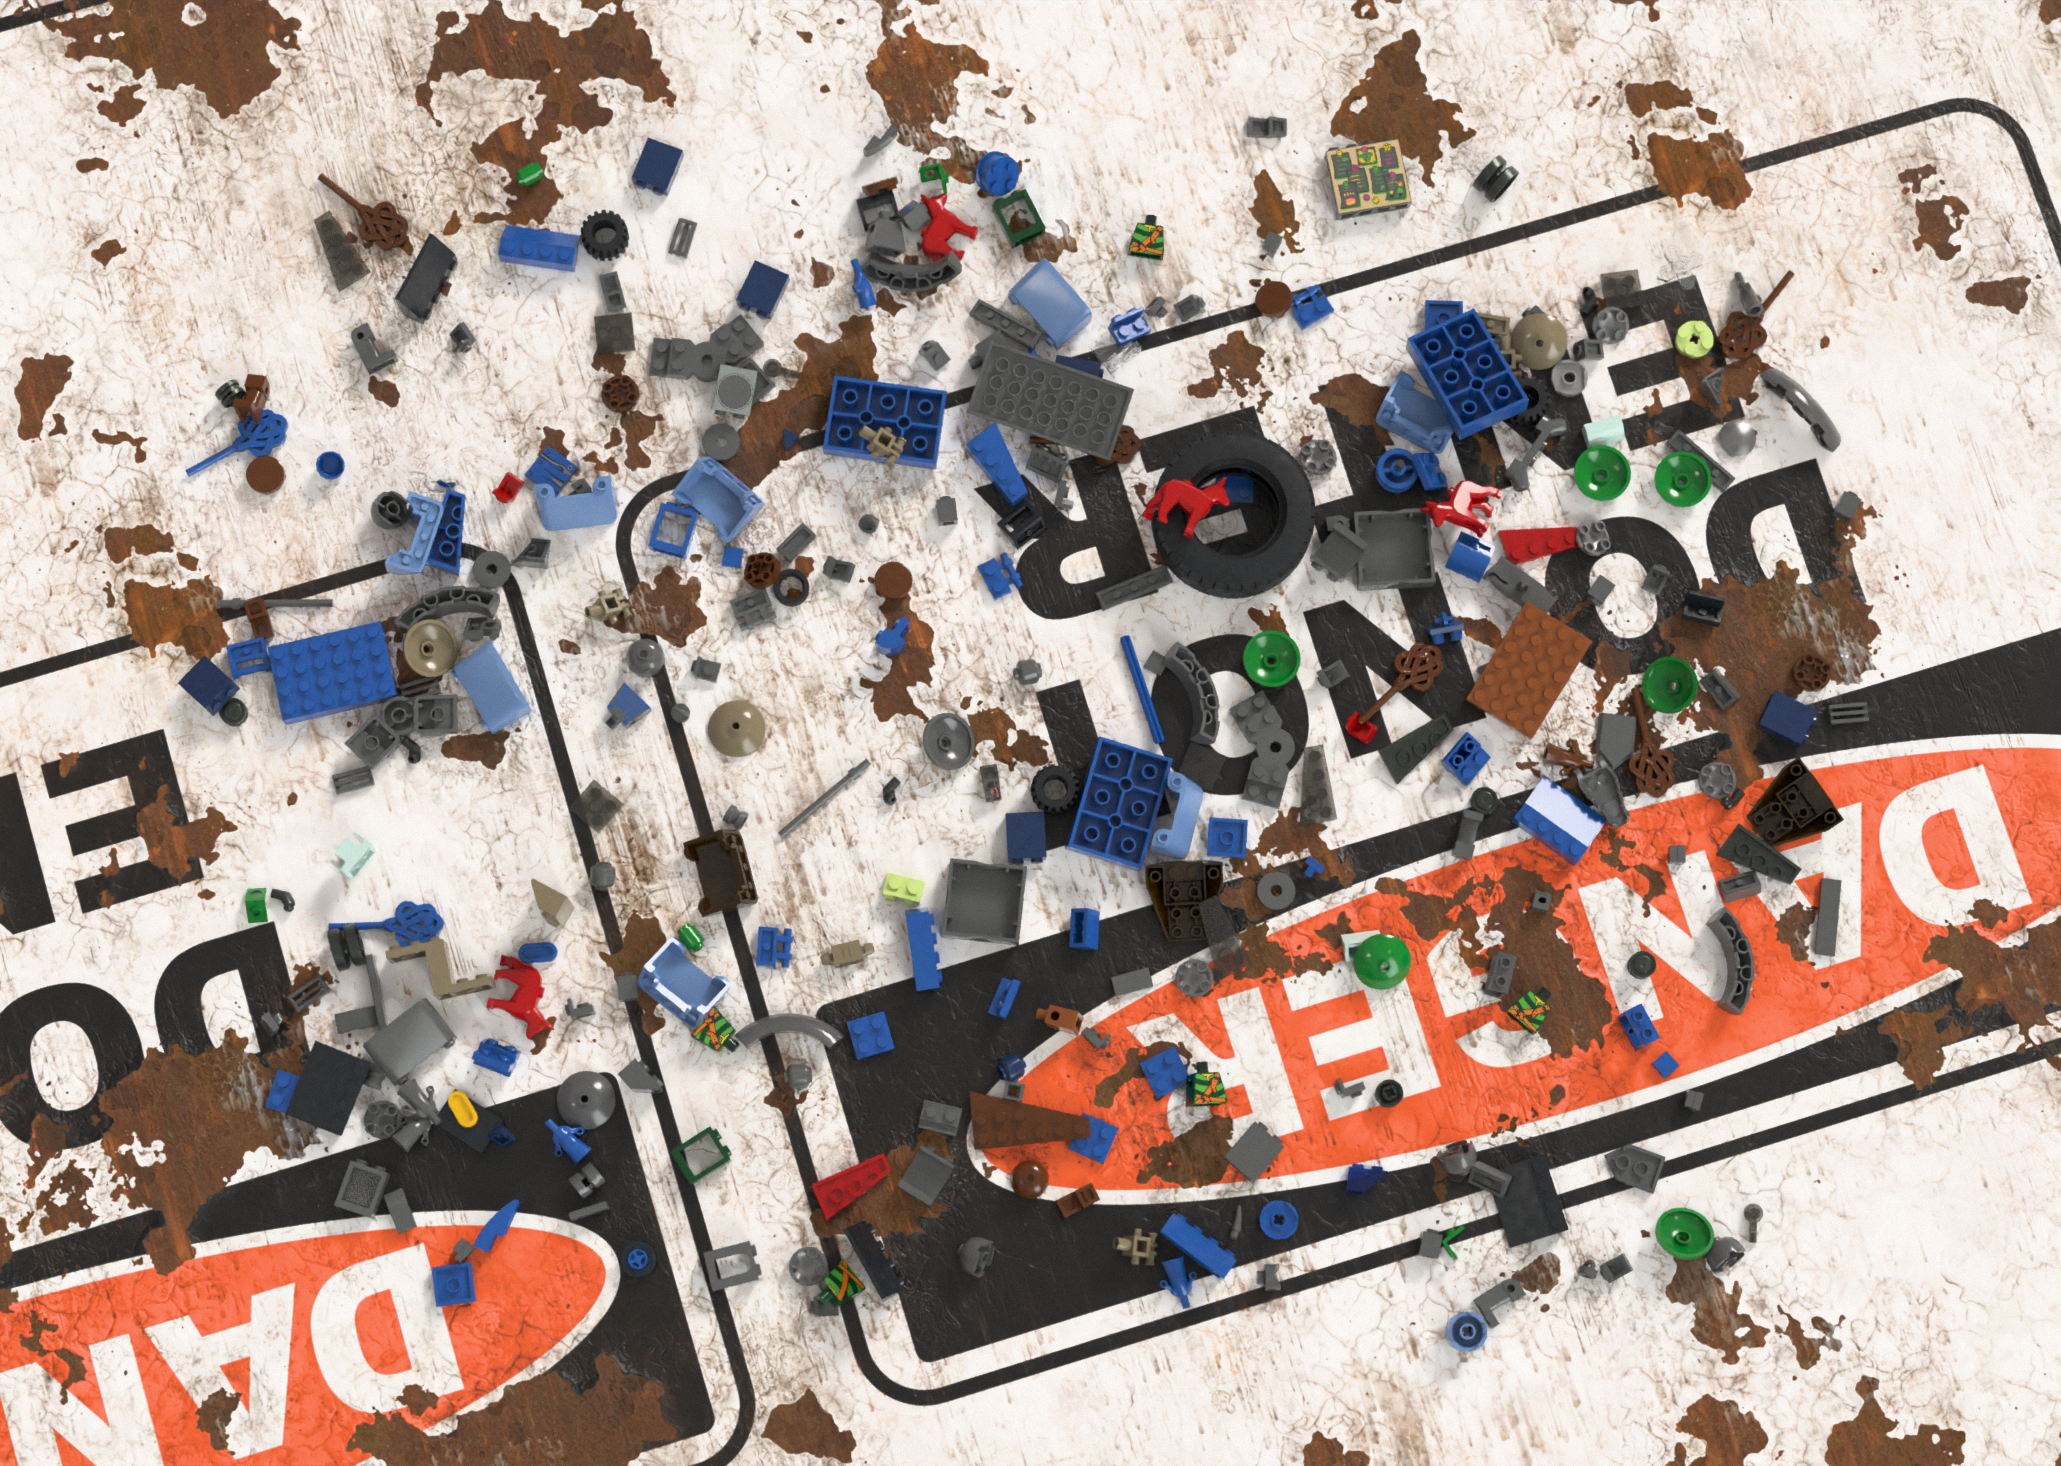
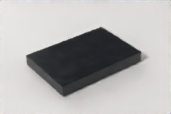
[437,1089,504,1154]

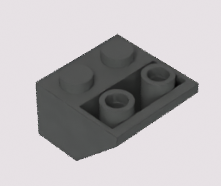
[618,1059,664,1094]

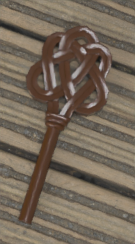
[318,173,409,251]
[1717,270,1794,360]
[1029,425,1142,467]
[1357,642,1443,726]
[1628,687,1675,799]

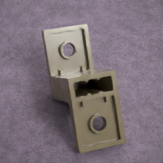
[385,937,496,1000]

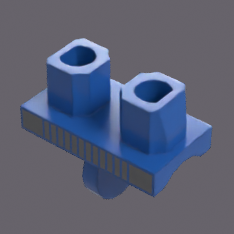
[1427,611,1464,644]

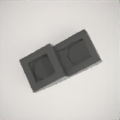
[1247,116,1287,138]
[863,125,898,157]
[599,271,627,312]
[334,1006,378,1034]
[384,1188,417,1235]

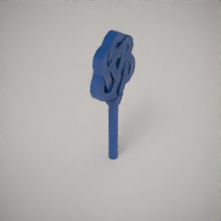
[185,409,288,477]
[328,901,445,947]

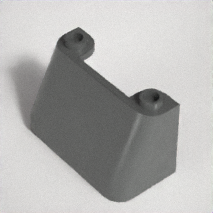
[363,998,458,1086]

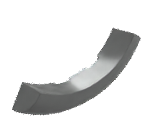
[860,251,962,292]
[1760,368,1841,453]
[394,585,500,634]
[1161,641,1220,745]
[1706,906,1755,1015]
[734,1013,844,1050]

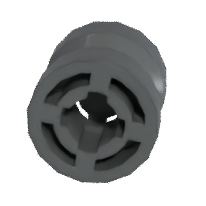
[722,804,749,830]

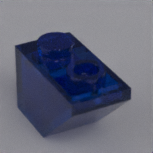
[1345,1164,1388,1193]

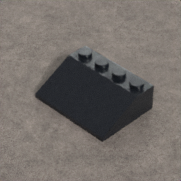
[395,233,458,324]
[285,1041,371,1136]
[1492,1154,1569,1248]
[843,1221,905,1302]

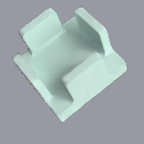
[330,832,376,880]

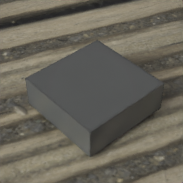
[1143,650,1165,677]

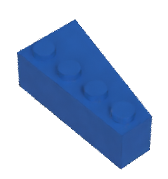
[966,422,1027,508]
[426,489,465,576]
[905,907,943,991]

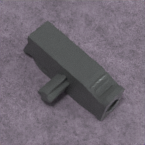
[1482,556,1558,613]

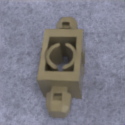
[820,940,875,969]

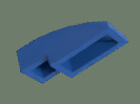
[473,1199,521,1253]

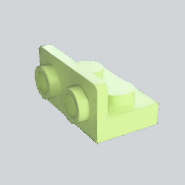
[882,873,925,907]

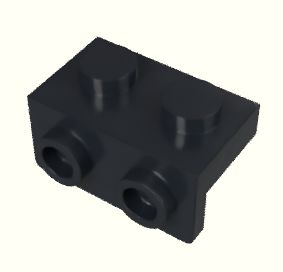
[1681,590,1725,628]

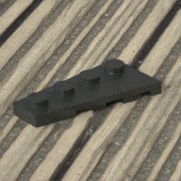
[1378,713,1454,785]
[1716,824,1802,885]

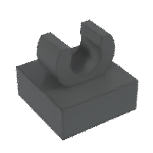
[1144,296,1168,318]
[260,1012,284,1037]

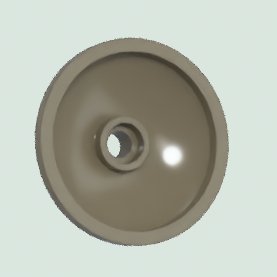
[1511,313,1568,370]
[403,619,458,677]
[708,700,766,758]

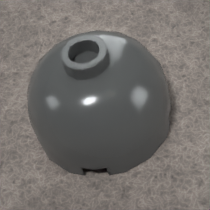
[370,491,410,530]
[626,639,665,678]
[1436,1140,1477,1176]
[1706,1236,1746,1274]
[958,1237,995,1277]

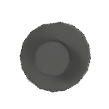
[568,478,592,495]
[1256,1264,1281,1291]

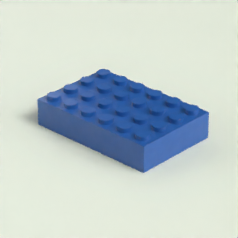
[1406,309,1529,440]
[823,376,947,470]
[267,621,399,725]
[1065,736,1173,871]

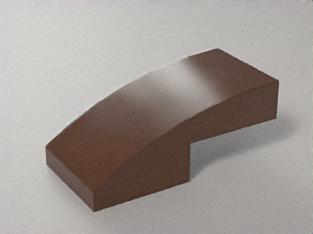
[244,597,275,639]
[1054,1182,1100,1219]

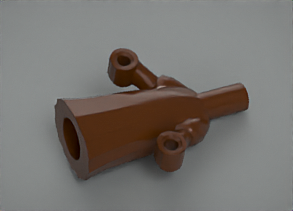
[1542,740,1594,776]

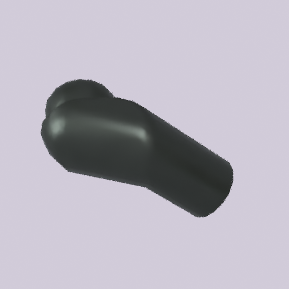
[401,736,421,764]

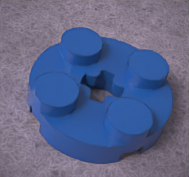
[1259,1200,1298,1240]

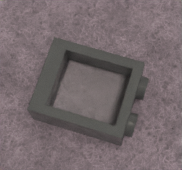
[334,1159,390,1219]

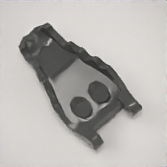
[1573,755,1630,828]

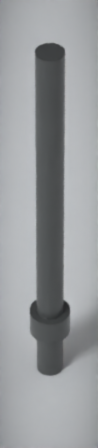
[217,598,333,609]
[778,759,871,838]

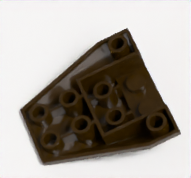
[1746,757,1844,847]
[1145,860,1223,942]

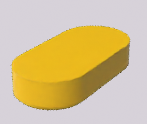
[448,1091,478,1128]

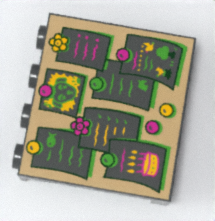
[1324,138,1412,220]

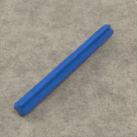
[1120,635,1164,744]

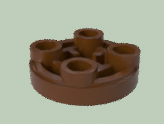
[861,176,899,196]
[1255,281,1294,319]
[601,375,640,413]
[246,456,286,495]
[744,552,781,589]
[874,562,913,601]
[1792,653,1831,692]

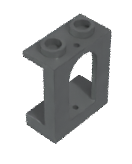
[703,1241,762,1292]

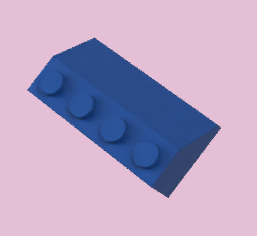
[498,225,581,272]
[1159,1213,1237,1280]

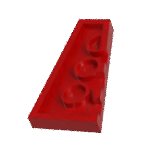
[1498,527,1579,566]
[811,1153,891,1221]

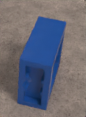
[648,502,699,560]
[1617,1003,1660,1051]

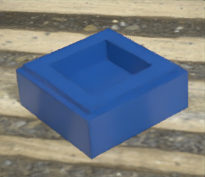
[722,546,744,568]
[1652,1051,1680,1079]

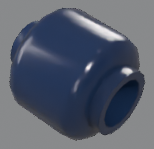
[996,1054,1026,1082]

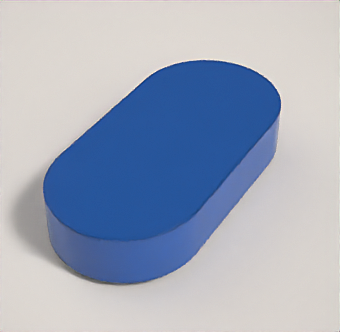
[518,942,558,964]

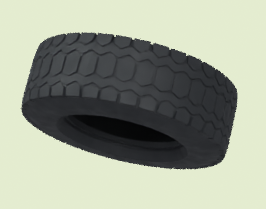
[1151,431,1316,599]

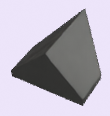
[1697,367,1725,409]
[510,538,551,569]

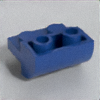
[1445,531,1496,583]
[874,616,910,656]
[1441,732,1491,786]
[471,1038,521,1077]

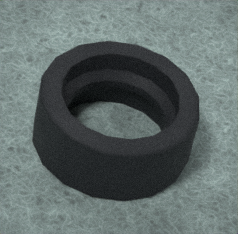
[773,569,810,607]

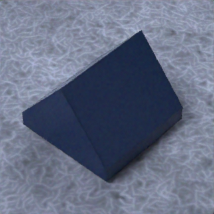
[783,429,799,452]
[488,1122,515,1147]

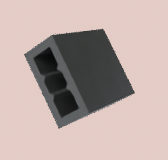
[1223,1121,1284,1184]

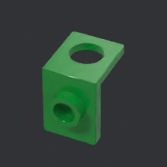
[919,163,949,194]
[245,888,268,923]
[1441,1225,1465,1261]

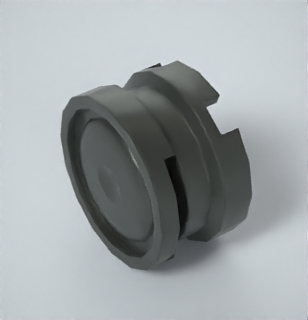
[215,379,246,408]
[219,698,249,727]
[1470,787,1498,815]
[1627,951,1656,980]
[1375,1079,1404,1108]

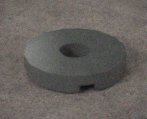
[702,423,740,461]
[473,551,511,589]
[1257,872,1295,910]

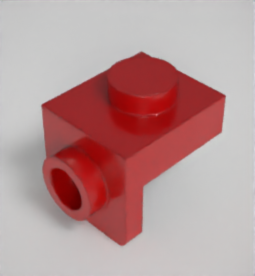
[492,472,525,503]
[1345,712,1378,744]

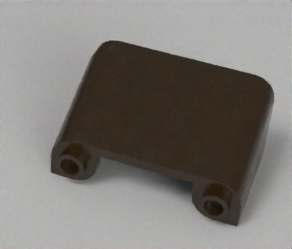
[683,829,758,917]

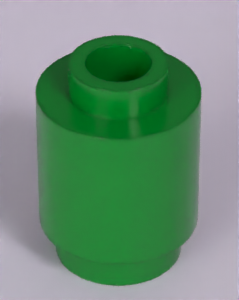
[515,162,545,187]
[677,923,705,952]

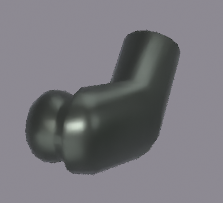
[1580,287,1597,316]
[882,777,901,805]
[1720,789,1745,810]
[271,889,295,912]

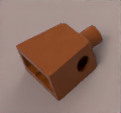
[1036,1005,1084,1036]

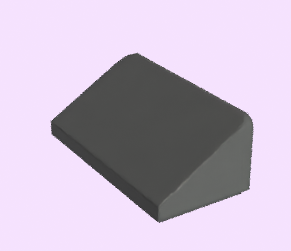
[1699,668,1740,710]
[1718,870,1761,903]
[1468,1161,1512,1198]

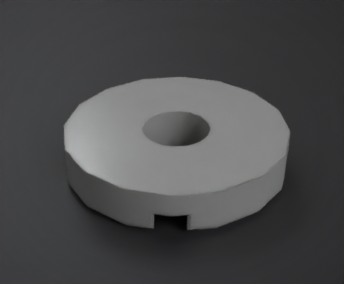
[1550,359,1588,397]

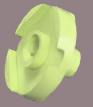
[1675,321,1713,359]

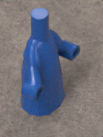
[850,258,877,309]
[545,1119,592,1165]
[1160,1255,1197,1309]

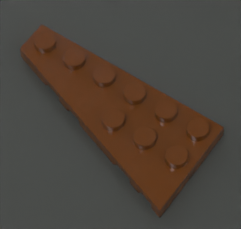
[969,1091,1092,1150]

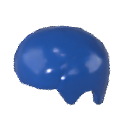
[316,451,345,480]

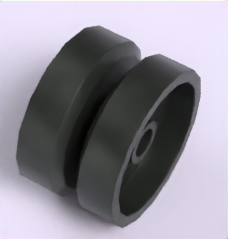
[1472,155,1519,203]
[327,923,366,972]

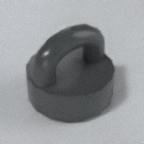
[858,514,879,534]
[671,703,690,723]
[1577,1259,1598,1279]

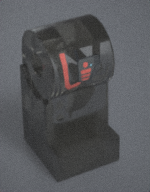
[979,764,1002,803]

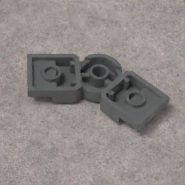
[649,314,764,382]
[1229,690,1295,809]
[344,694,458,770]

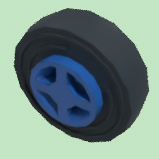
[620,1242,656,1277]

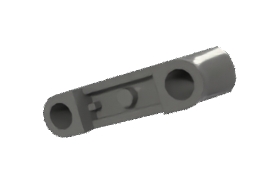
[1504,414,1567,492]

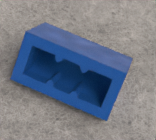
[1069,908,1100,950]

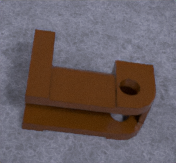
[233,374,270,425]

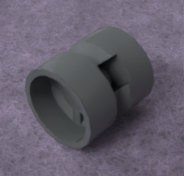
[569,1162,606,1199]

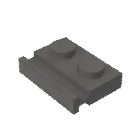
[918,1100,962,1137]

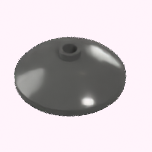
[923,713,975,770]
[557,1071,616,1130]

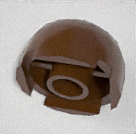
[1010,1160,1049,1199]

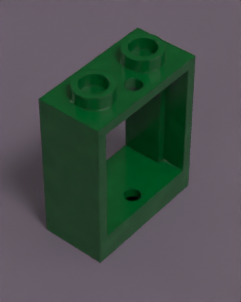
[992,189,1046,249]
[670,1126,733,1186]

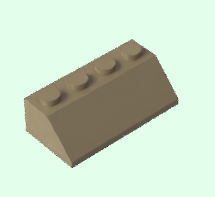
[531,878,575,928]

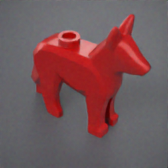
[920,193,978,262]
[1142,477,1230,539]
[1420,480,1503,538]
[486,955,554,1039]

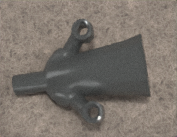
[1734,272,1764,317]
[397,1079,441,1126]
[391,1108,439,1153]

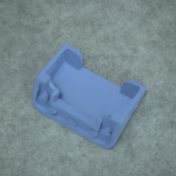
[1008,258,1092,350]
[1375,370,1454,454]
[671,456,765,543]
[534,475,618,531]
[385,491,444,575]
[452,641,532,734]
[1149,771,1203,859]
[637,937,732,1029]

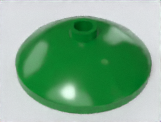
[1574,445,1631,501]
[1654,451,1712,507]
[1243,630,1301,687]
[1642,656,1698,714]
[1353,934,1411,990]
[1655,1208,1714,1260]

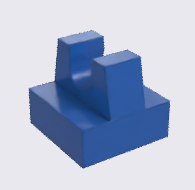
[1304,856,1325,878]

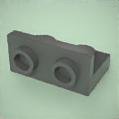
[1025,444,1071,484]

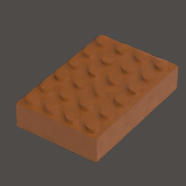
[1465,601,1592,740]

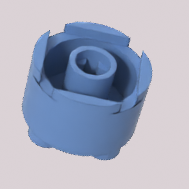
[1445,1312,1487,1352]

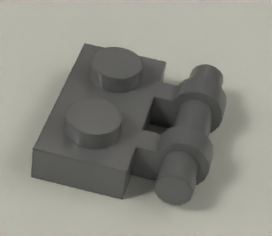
[730,588,777,632]
[463,617,502,642]

